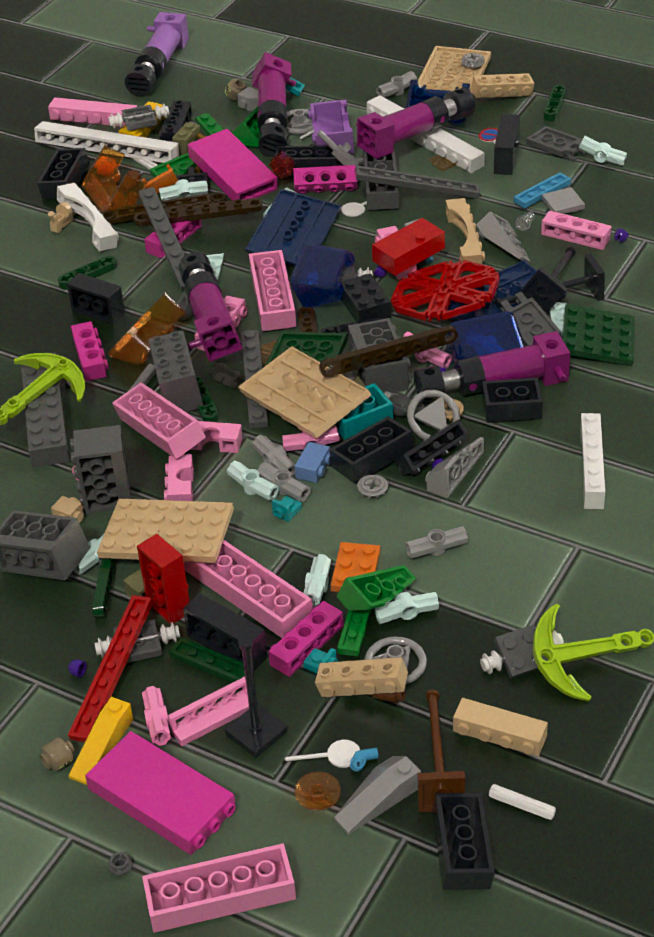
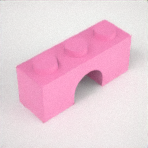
[191,421,243,453]
[164,454,194,501]

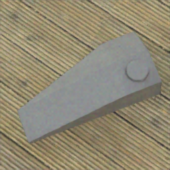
[476,211,530,263]
[425,437,484,498]
[334,756,421,835]

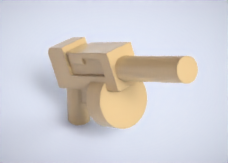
[48,202,76,233]

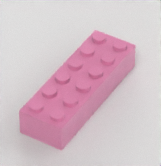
[249,250,296,331]
[112,382,206,459]
[142,843,296,933]

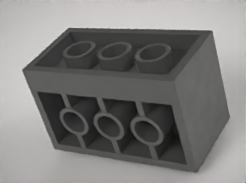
[348,318,411,393]
[148,330,203,412]
[70,425,131,514]
[0,510,90,580]

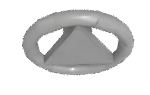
[286,109,313,135]
[407,390,460,440]
[364,636,427,685]

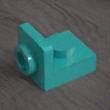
[286,77,305,97]
[271,496,302,522]
[303,648,338,673]

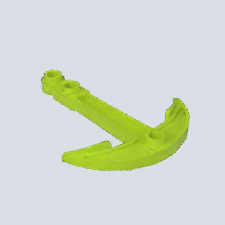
[0,353,85,425]
[533,604,654,701]

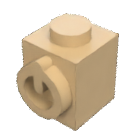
[51,496,84,523]

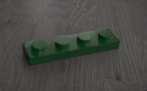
[169,637,245,683]

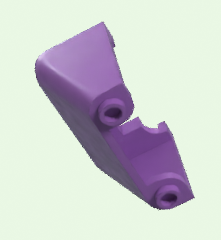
[308,100,354,155]

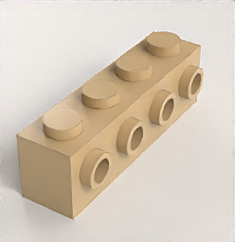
[471,73,534,98]
[315,657,408,697]
[453,698,548,757]

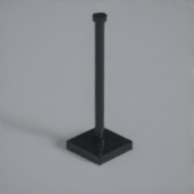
[519,246,576,314]
[495,253,605,309]
[225,637,288,758]

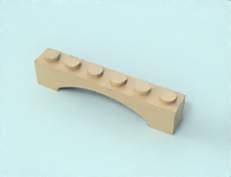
[446,198,485,264]

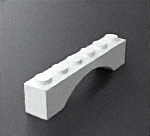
[57,183,119,251]
[580,413,605,509]

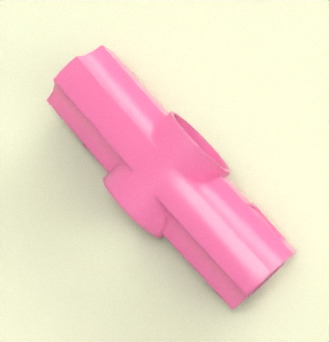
[403,331,452,369]
[282,425,340,451]
[142,686,171,746]

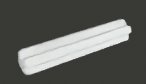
[130,150,158,169]
[489,784,556,820]

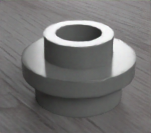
[108,852,132,876]

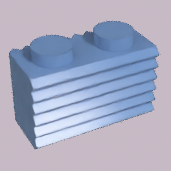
[295,442,331,483]

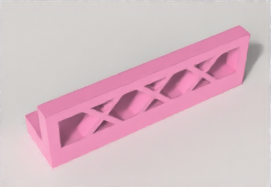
[168,677,249,746]

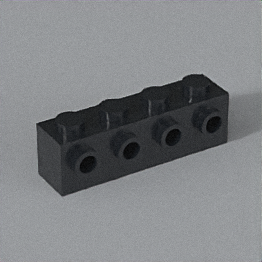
[159,100,192,142]
[393,419,469,476]

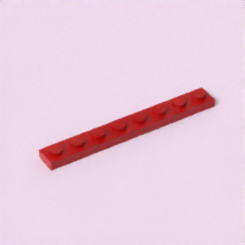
[68,595,153,742]

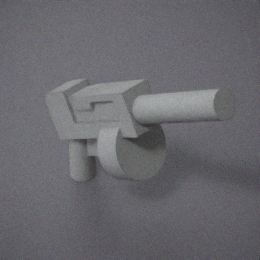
[317,130,364,166]

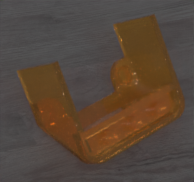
[83,145,147,212]
[108,292,186,365]

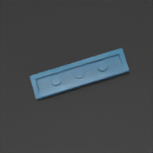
[513,172,571,209]

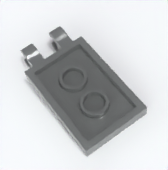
[526,126,587,161]
[500,292,562,346]

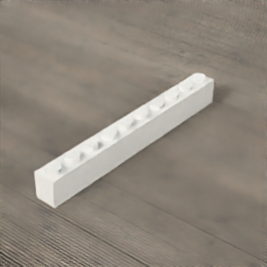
[367,95,485,173]
[34,121,179,163]

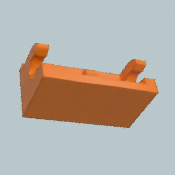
[142,164,178,193]

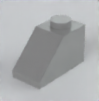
[237,87,258,111]

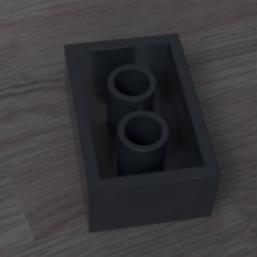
[67,273,125,325]
[339,273,391,321]
[482,378,543,422]

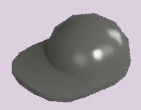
[172,292,193,321]
[389,395,425,417]

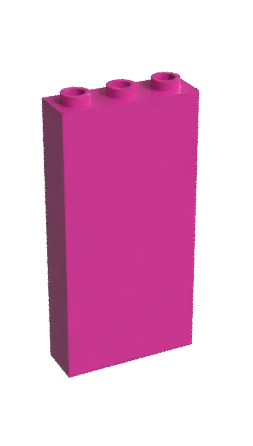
[188,129,277,201]
[85,731,236,855]

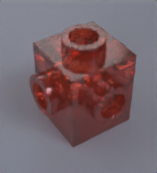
[269,150,295,179]

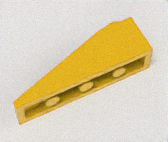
[69,697,133,785]

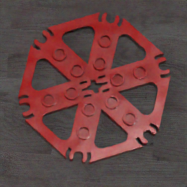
[391,260,500,321]

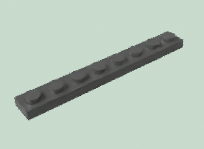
[354,165,481,198]
[138,187,185,291]
[241,330,268,428]

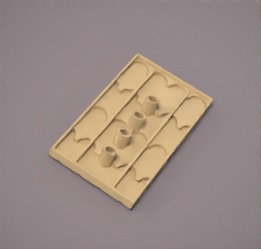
[238,346,371,438]

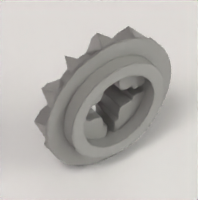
[461,52,485,68]
[357,475,388,499]

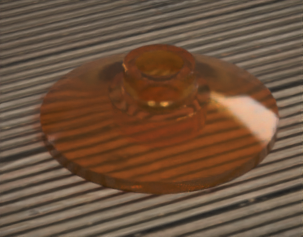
[295,772,341,810]

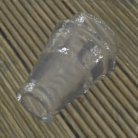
[515,212,535,231]

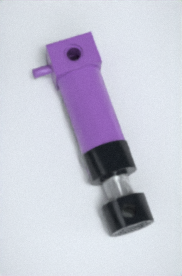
[125,12,189,96]

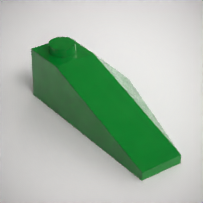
[232,106,259,147]
[336,565,417,611]

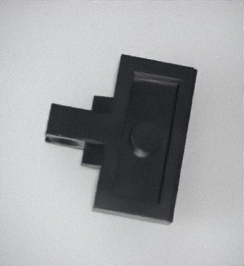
[176,167,208,185]

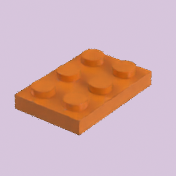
[331,542,381,592]

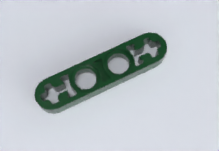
[544,85,566,121]
[58,256,117,290]
[195,375,219,422]
[93,558,114,618]

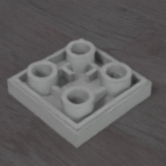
[542,187,585,214]

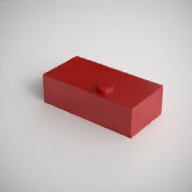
[372,218,445,276]
[137,534,189,624]

